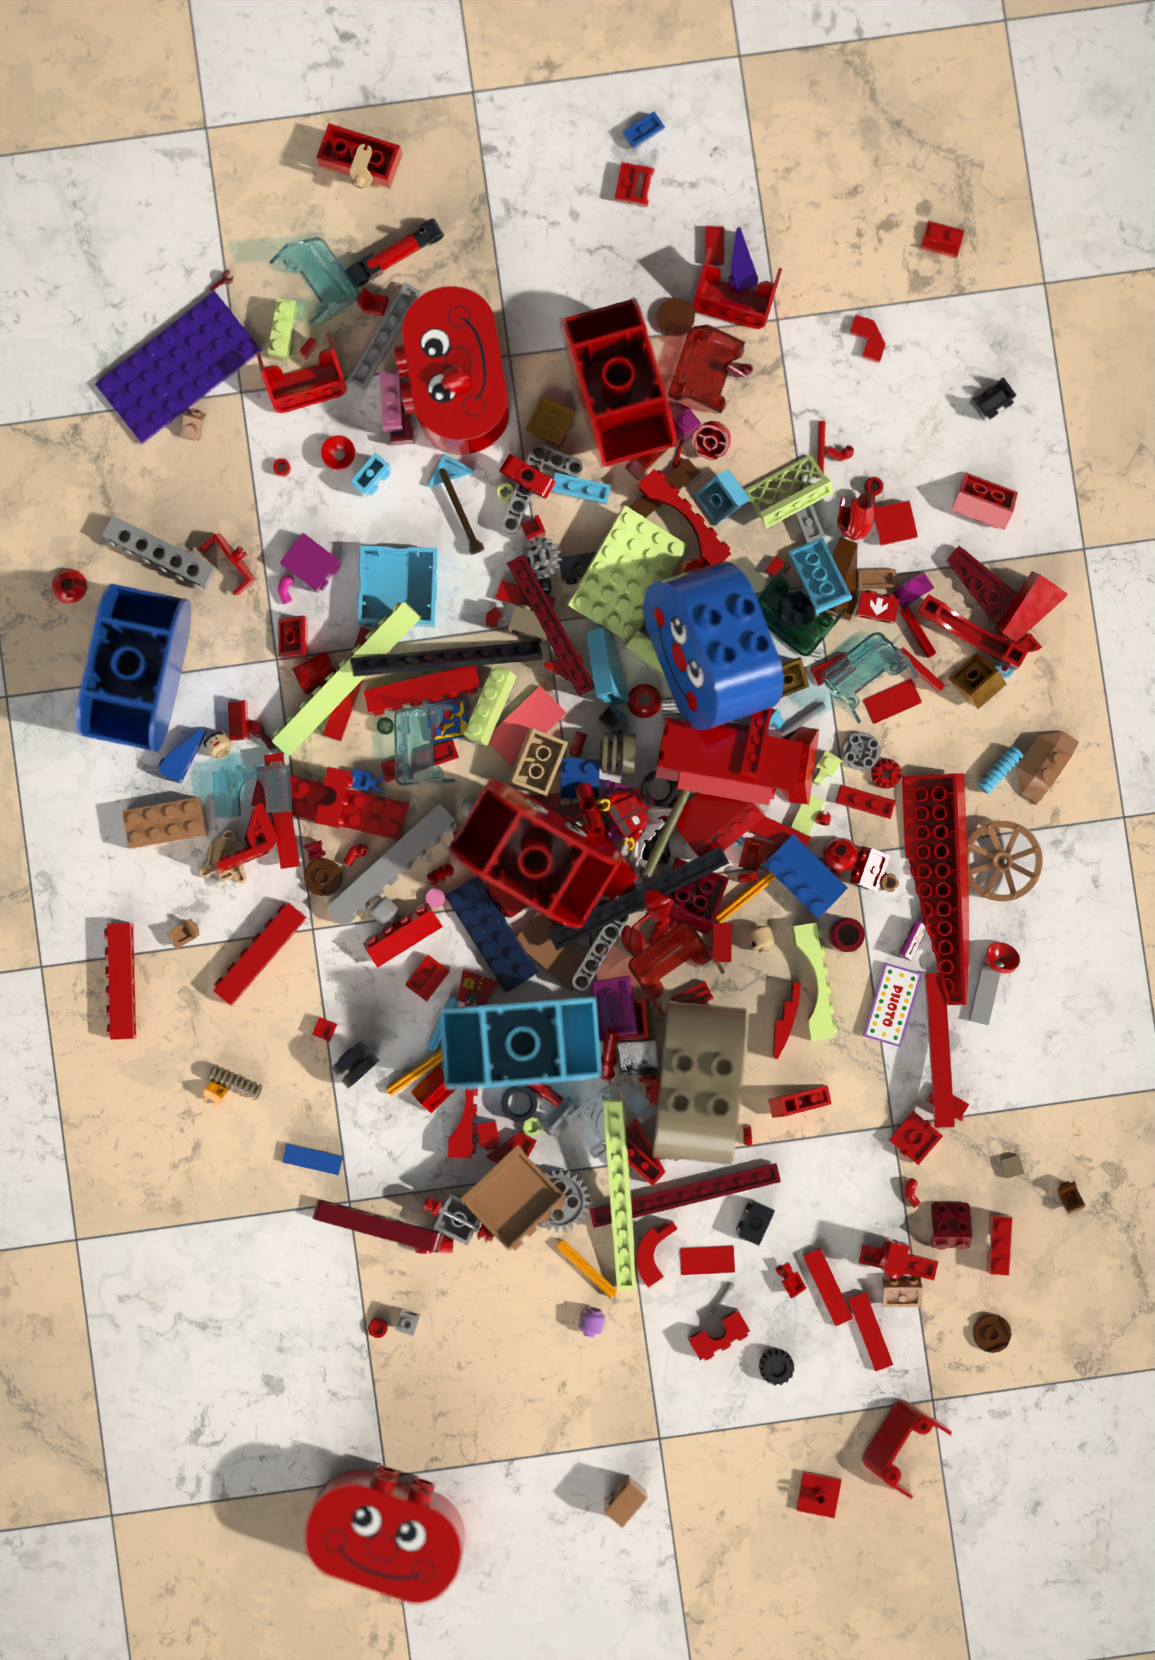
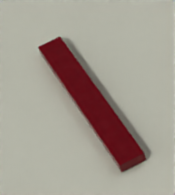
[507,554,595,697]

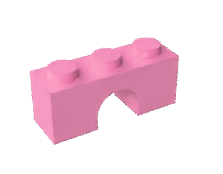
[379,370,403,433]

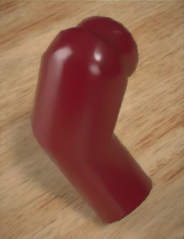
[724,361,753,378]

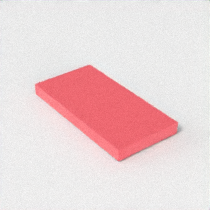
[489,686,567,766]

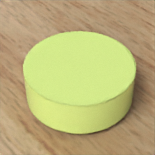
[523,1117,542,1137]

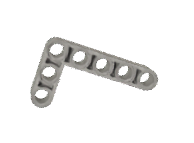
[502,444,583,535]
[571,895,629,992]

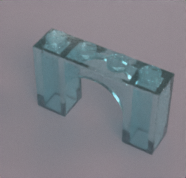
[212,762,292,818]

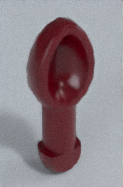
[248,720,276,750]

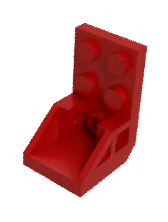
[214,802,278,874]

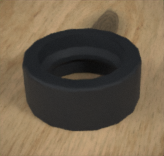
[640,770,677,807]
[501,1085,538,1122]

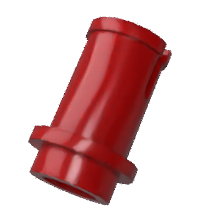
[569,731,588,757]

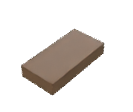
[857,569,897,590]

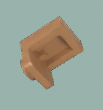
[180,409,206,441]
[166,918,200,949]

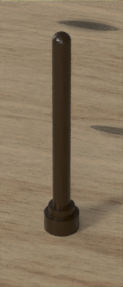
[439,468,485,555]

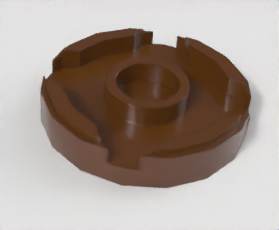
[657,298,695,337]
[304,858,343,896]
[972,1313,1012,1353]

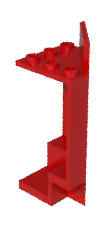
[655,717,803,806]

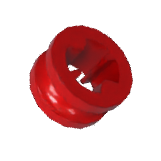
[273,458,291,477]

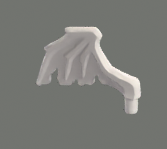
[620,806,672,868]

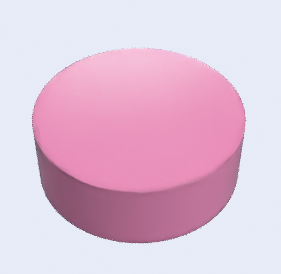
[426,888,445,908]

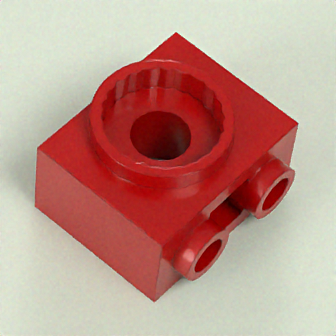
[878,1238,911,1279]

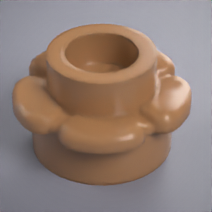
[880,873,899,892]

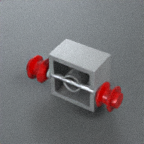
[422,1191,494,1246]

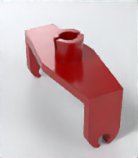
[199,533,257,596]

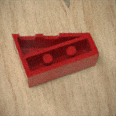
[626,1117,666,1186]

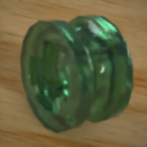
[377,717,394,735]

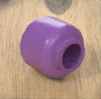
[578,1307,605,1337]

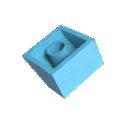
[693,469,750,526]

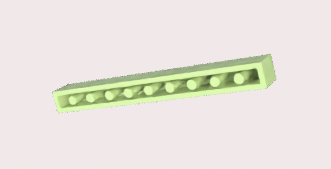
[272,601,422,757]

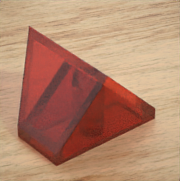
[738,837,780,871]

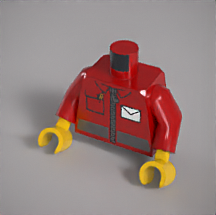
[596,791,654,851]

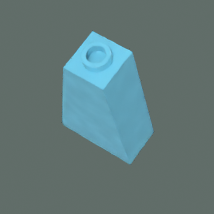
[586,627,629,706]

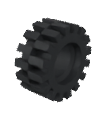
[759,1348,795,1385]

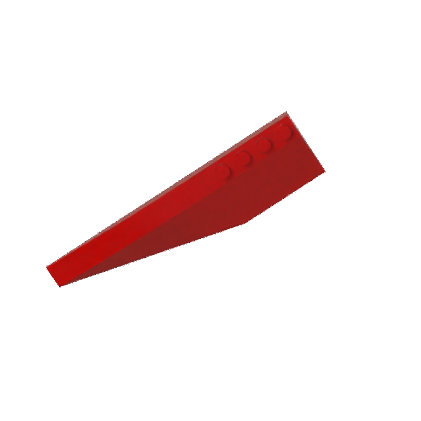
[902,773,969,1005]

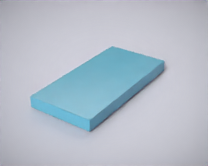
[788,537,852,614]

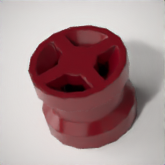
[304,840,326,861]

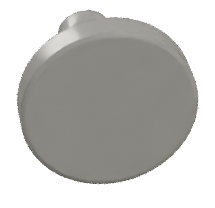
[842,732,880,771]

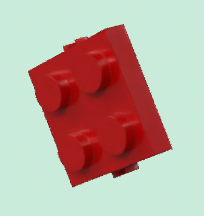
[888,1111,943,1165]

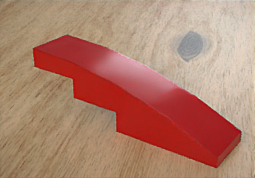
[773,982,801,1059]

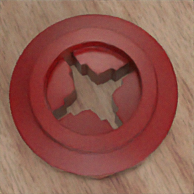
[871,758,902,789]

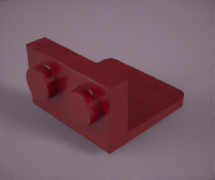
[931,1202,973,1250]

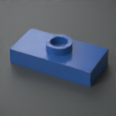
[623,111,665,149]

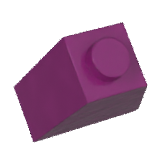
[669,402,701,443]

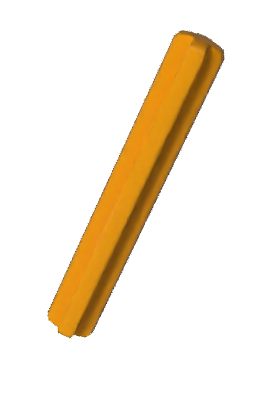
[715,871,776,923]
[386,1049,443,1096]
[556,1239,617,1298]

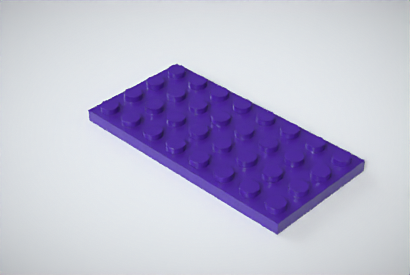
[95,291,262,444]

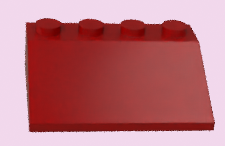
[675,793,765,856]

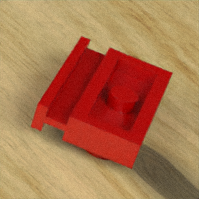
[920,220,965,258]
[405,954,450,1002]

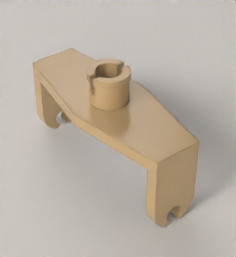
[349,144,373,189]

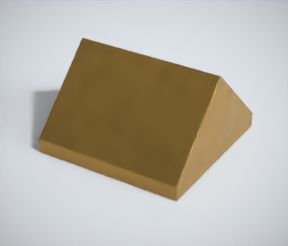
[781,657,810,698]

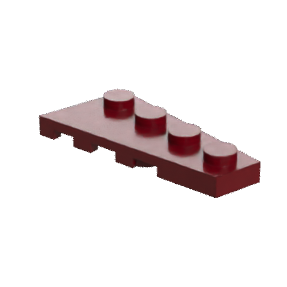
[946,545,1017,624]

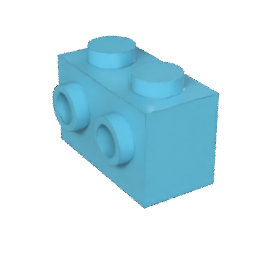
[350,452,391,498]

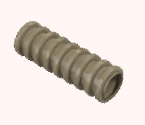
[208,1064,263,1100]

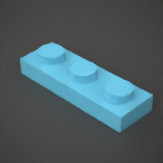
[552,472,611,505]

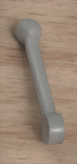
[708,1282,735,1318]

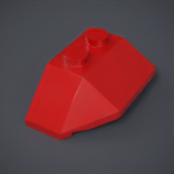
[779,727,820,805]

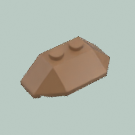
[1016,731,1079,805]

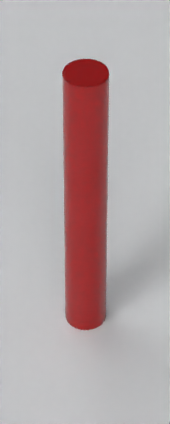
[816,421,826,479]

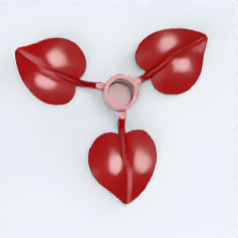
[619,882,673,958]

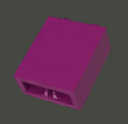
[280,533,341,593]

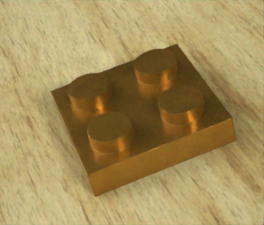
[525,395,576,447]

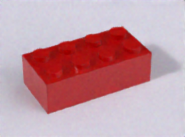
[316,123,403,188]

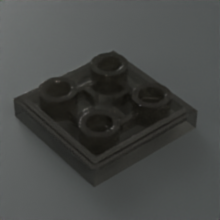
[617,1037,659,1077]

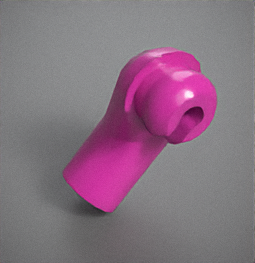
[277,575,294,604]

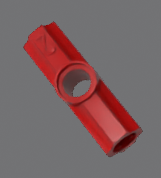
[575,782,605,837]

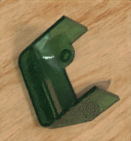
[757,562,847,656]

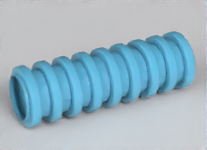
[977,746,1023,794]

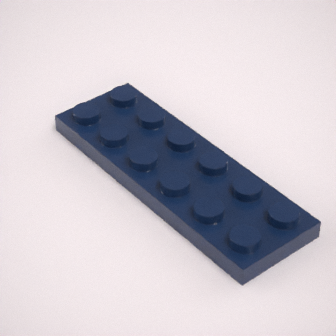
[445,875,539,993]

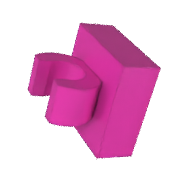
[604,822,623,843]

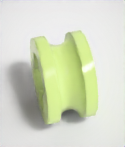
[497,483,514,502]

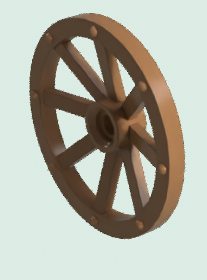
[967,821,1043,901]

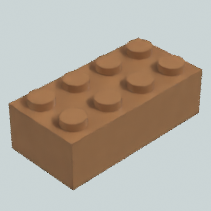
[122,797,208,850]

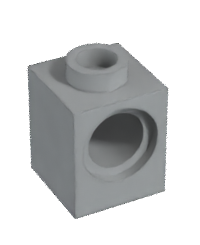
[395,1308,420,1336]

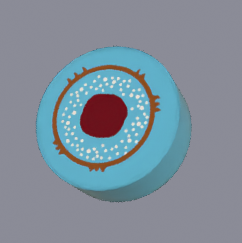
[995,661,1014,679]

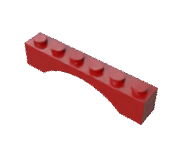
[636,469,731,566]
[916,594,1029,671]
[448,1088,478,1159]

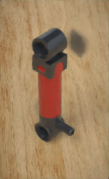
[345,218,444,288]

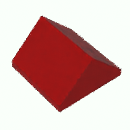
[278,615,308,657]

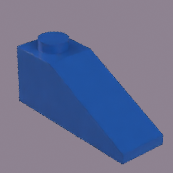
[158,729,207,784]

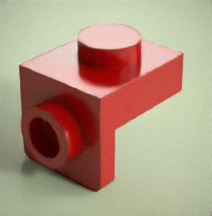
[357,288,390,316]

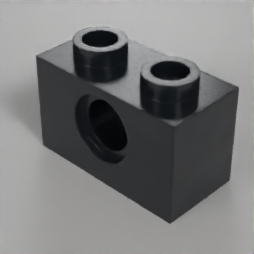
[559,552,596,585]
[736,1200,775,1246]

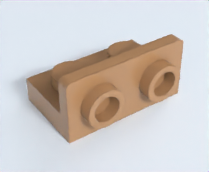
[882,1276,923,1307]

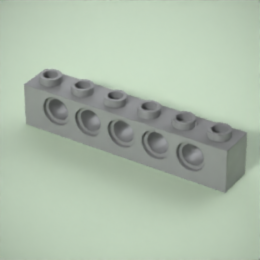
[102,515,217,590]

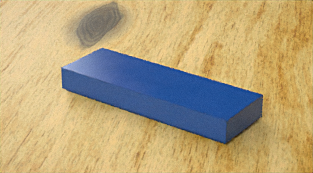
[282,1143,343,1175]

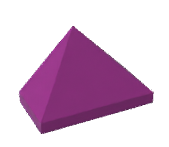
[892,572,934,608]

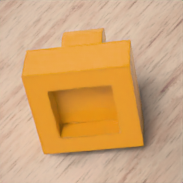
[202,1080,229,1107]

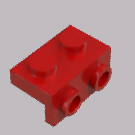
[292,651,337,694]

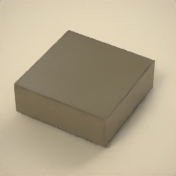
[1000,1155,1025,1179]

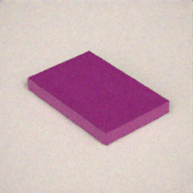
[591,975,639,1039]

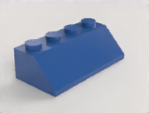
[763,834,848,919]

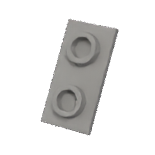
[543,1096,582,1138]

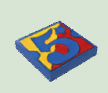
[426,698,468,742]

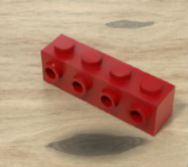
[363,903,443,968]

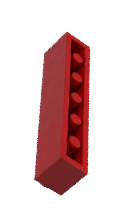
[363,666,481,717]
[213,902,308,1006]
[104,923,137,1040]

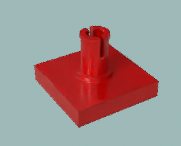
[796,1471,842,1519]

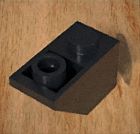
[598,705,629,734]

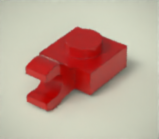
[775,1262,807,1298]

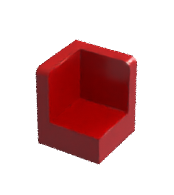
[521,515,546,541]

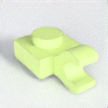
[814,750,842,785]

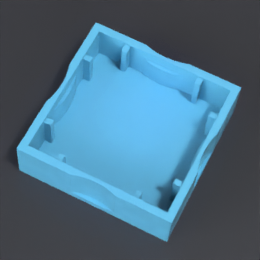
[358,546,438,627]

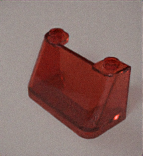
[668,324,745,414]

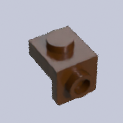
[1057,1181,1085,1215]

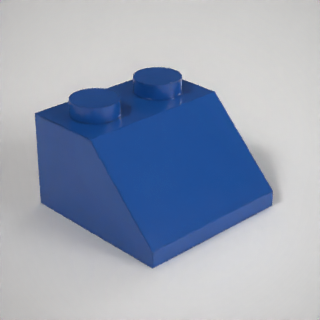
[560,758,600,798]

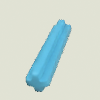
[427,996,459,1051]

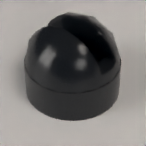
[539,578,552,594]

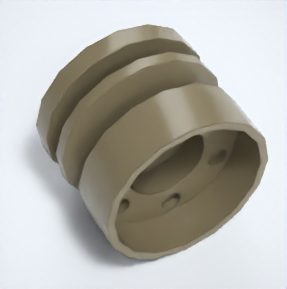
[599,733,636,774]

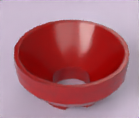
[321,435,356,470]
[52,569,87,604]
[627,683,662,718]
[823,838,858,872]
[985,942,1020,974]

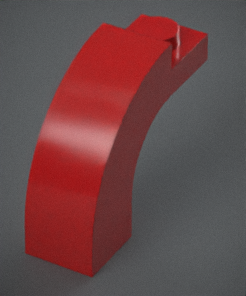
[636,1221,678,1288]

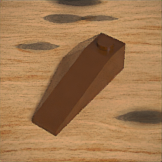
[823,537,858,621]

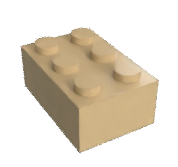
[509,727,568,796]

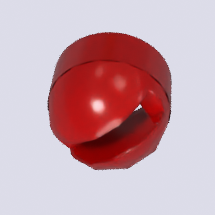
[815,811,831,826]

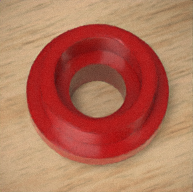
[864,477,884,496]

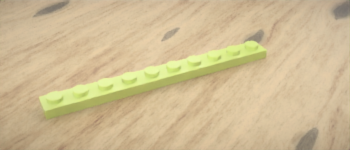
[603,1100,638,1289]

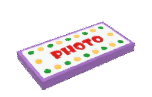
[863,962,922,1047]

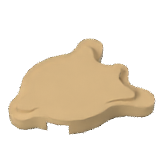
[199,829,247,884]

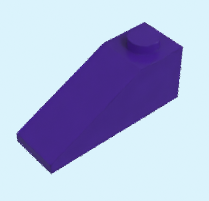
[728,227,759,292]

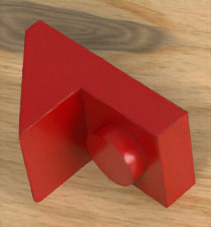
[544,653,583,682]

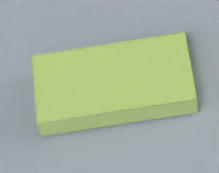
[790,795,824,835]

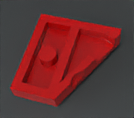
[486,1131,537,1164]

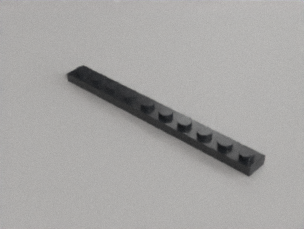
[350,641,543,677]
[548,846,729,951]

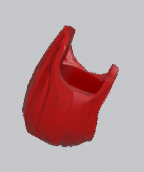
[837,491,876,540]

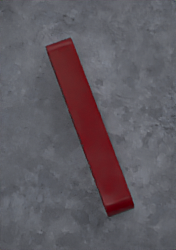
[312,1199,443,1253]

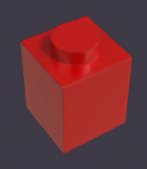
[477,1120,500,1150]

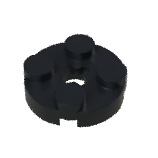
[778,591,816,629]

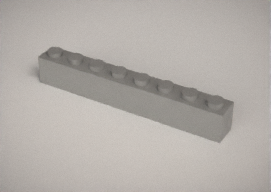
[326,803,456,925]

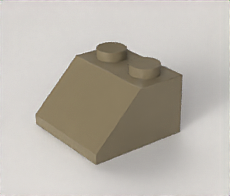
[508,604,547,644]

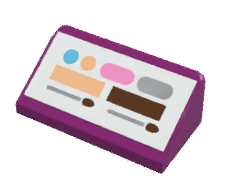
[899,920,926,960]

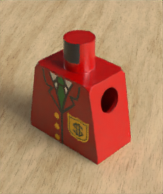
[458,970,498,1007]

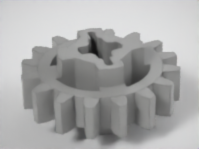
[523,537,562,579]

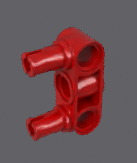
[499,454,556,499]

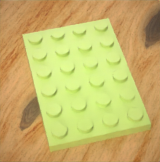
[566,505,688,643]

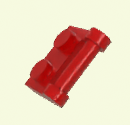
[614,162,655,207]

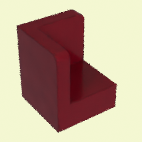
[390,421,414,446]

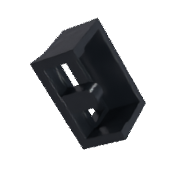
[970,377,1017,420]

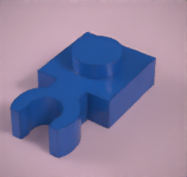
[352,768,385,792]

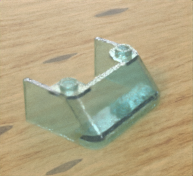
[269,237,360,325]
[821,632,918,724]
[394,704,455,786]

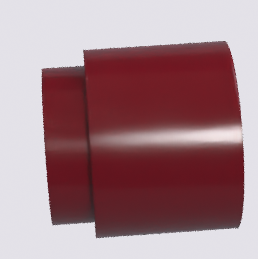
[828,918,865,952]

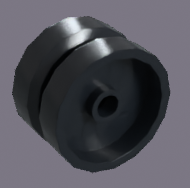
[330,1040,380,1089]

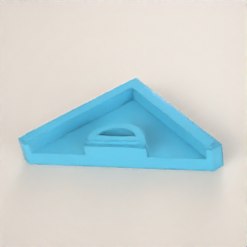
[427,454,475,487]

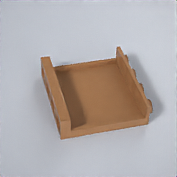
[461,1145,566,1251]

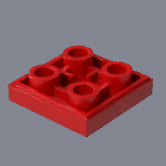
[874,500,918,546]

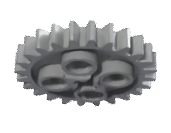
[541,1169,590,1232]

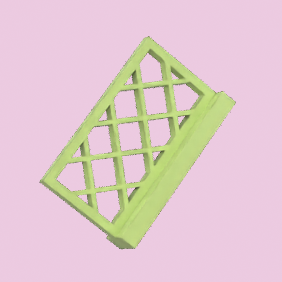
[744,455,833,528]

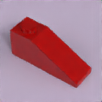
[768,1085,832,1118]

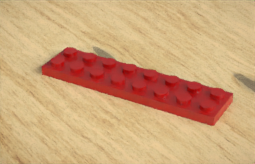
[251,768,409,840]

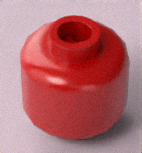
[441,364,472,393]

